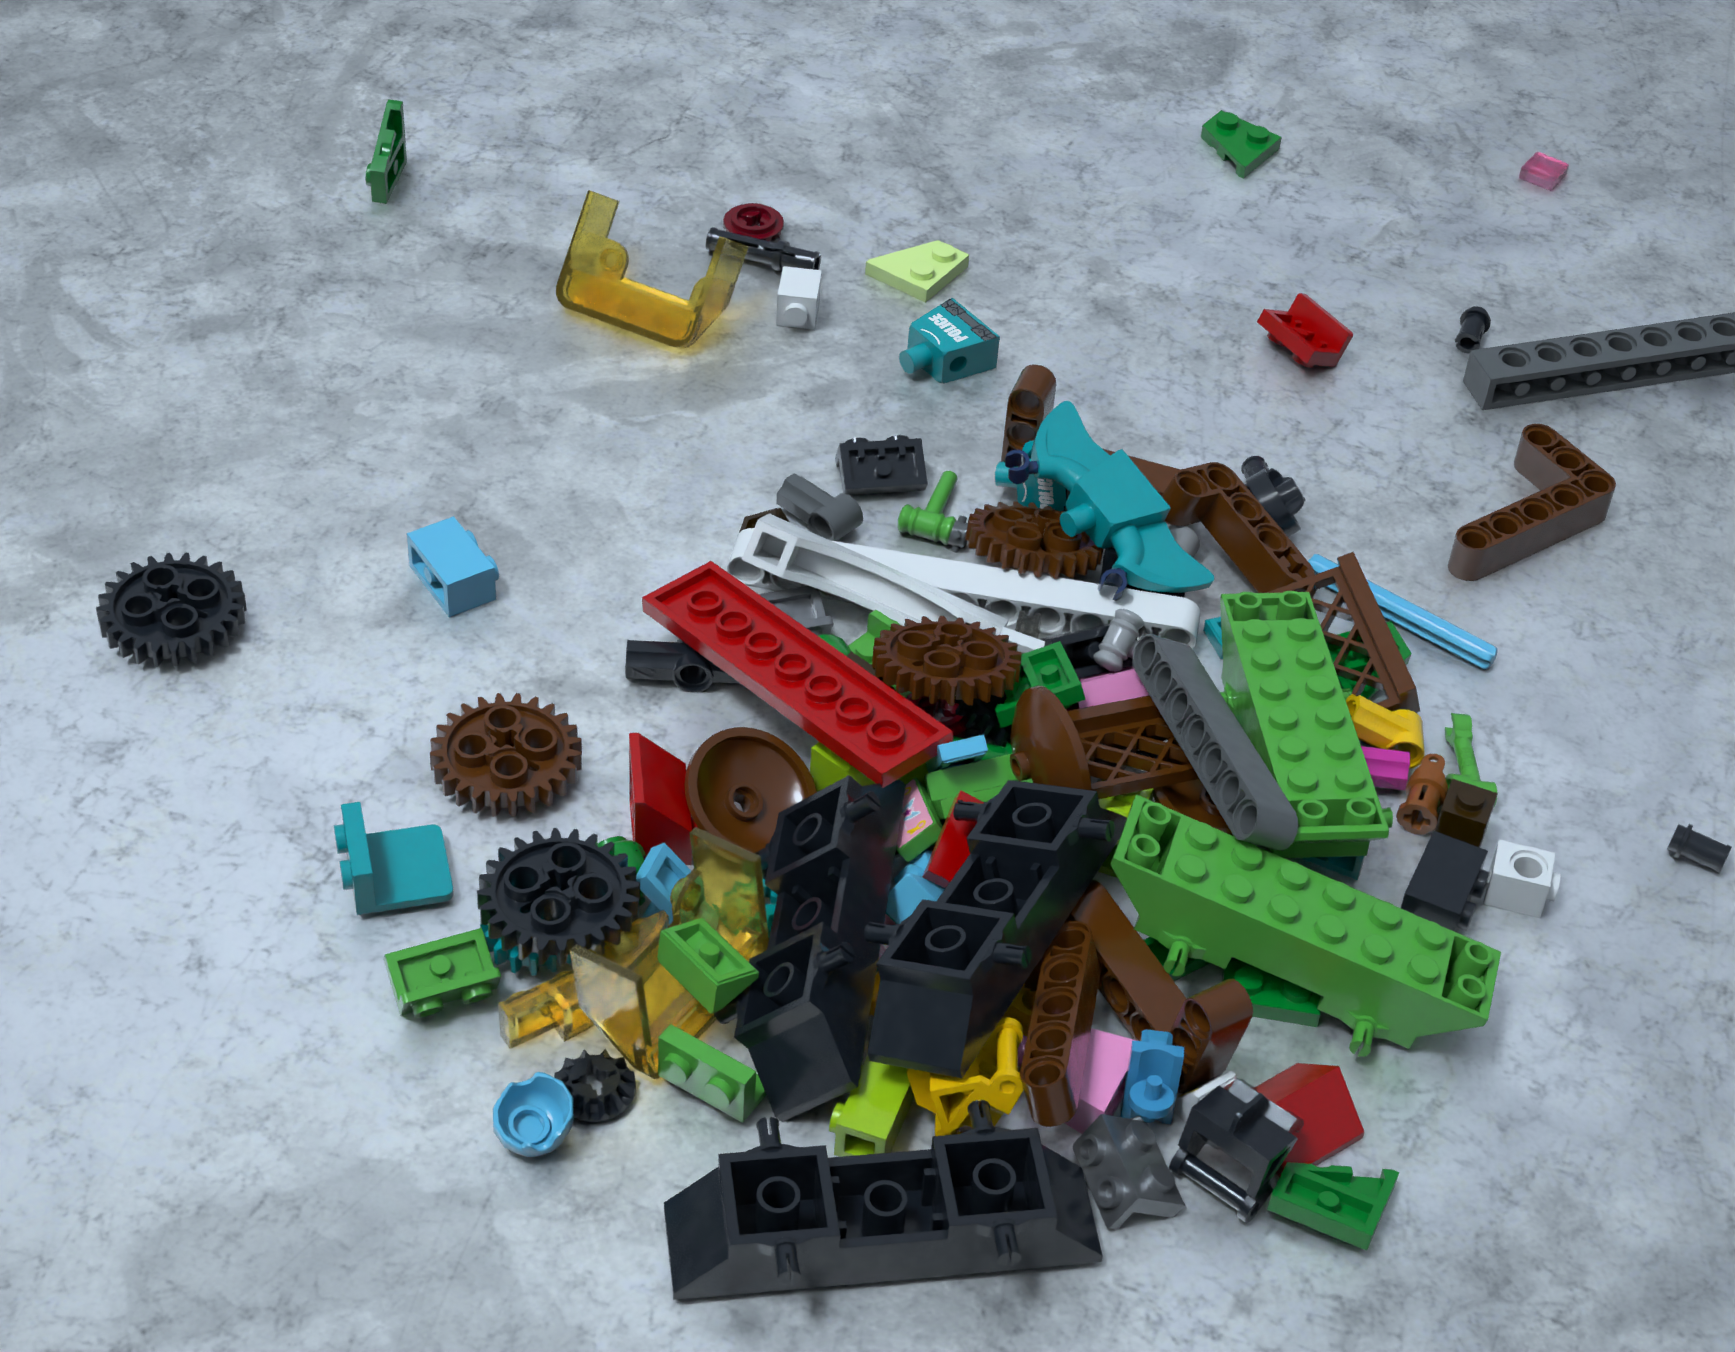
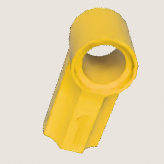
[1346,694,1425,769]

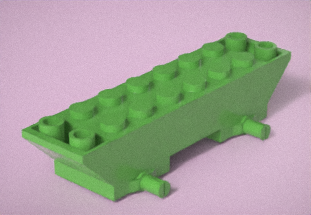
[1220,591,1393,858]
[1110,794,1501,1057]

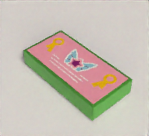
[896,777,943,862]

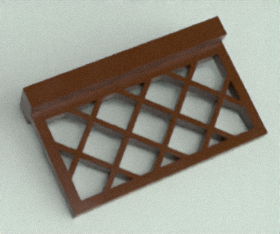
[1266,552,1420,713]
[1067,695,1200,799]

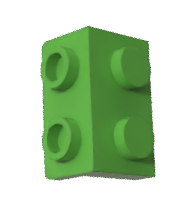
[924,754,1033,819]
[384,928,501,1018]
[658,1024,766,1123]

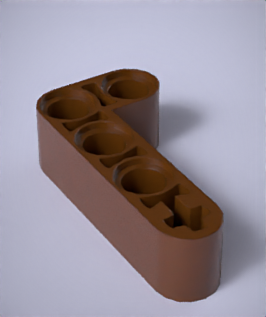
[1162,462,1315,593]

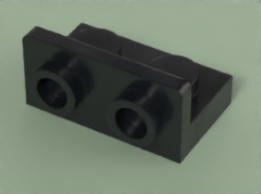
[835,435,928,495]

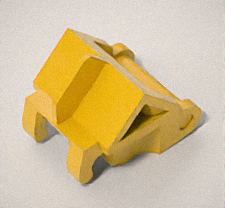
[907,1017,1023,1136]

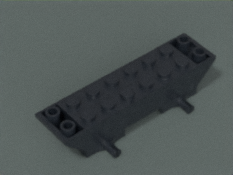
[714,775,906,1122]
[864,780,1127,1078]
[664,1100,1103,1300]

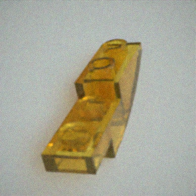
[498,910,669,1049]

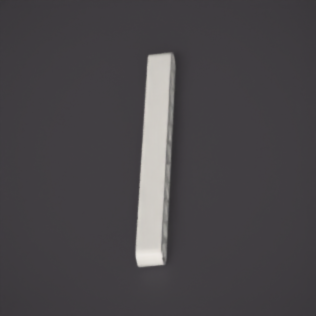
[727,528,1200,650]

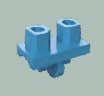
[1120,1029,1184,1124]

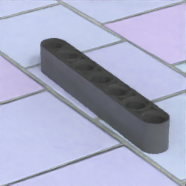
[1133,634,1298,851]

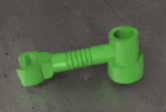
[1445,713,1497,808]

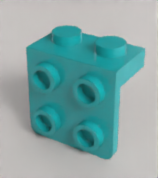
[334,802,453,915]

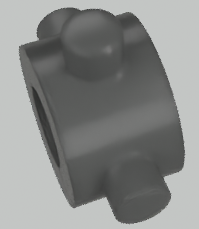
[948,516,968,553]

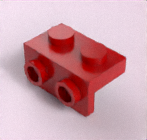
[1257,293,1353,368]

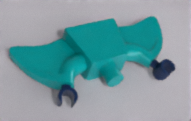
[1005,401,1214,601]

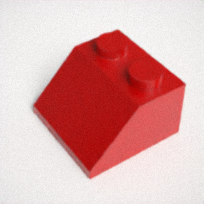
[629,733,701,865]

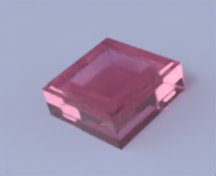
[1519,152,1569,191]

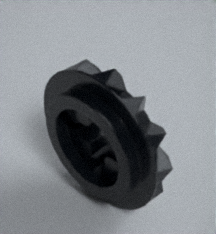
[554,1049,636,1122]

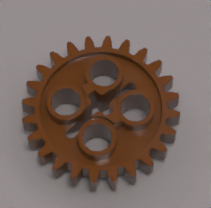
[965,501,1104,579]
[872,616,1022,706]
[430,693,582,817]

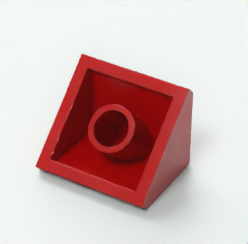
[1255,1063,1364,1177]

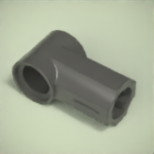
[776,473,863,542]

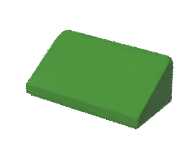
[657,918,759,1014]

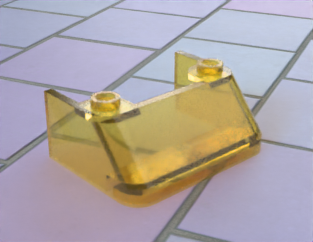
[556,190,748,349]
[570,827,769,1079]

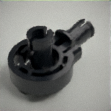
[1241,456,1306,537]

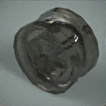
[1015,610,1042,639]

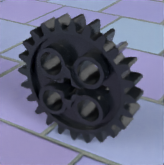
[96,553,247,667]
[477,828,640,966]

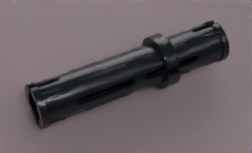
[706,227,821,272]

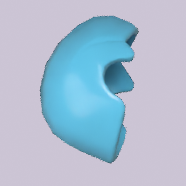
[493,1072,574,1157]

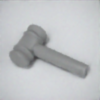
[1093,609,1144,672]

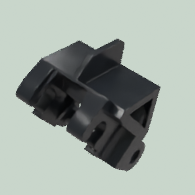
[1169,1078,1304,1223]

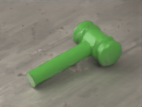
[897,471,958,545]

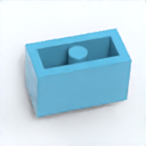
[407,516,499,617]

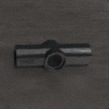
[625,639,740,692]

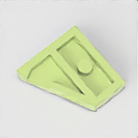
[865,240,969,303]

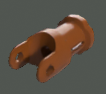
[1396,754,1448,835]

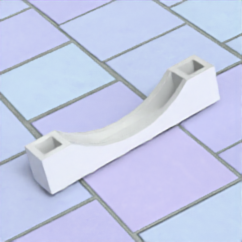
[742,514,1009,635]

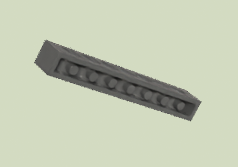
[1463,312,1735,410]

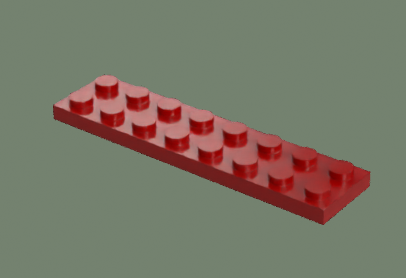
[642,561,953,788]

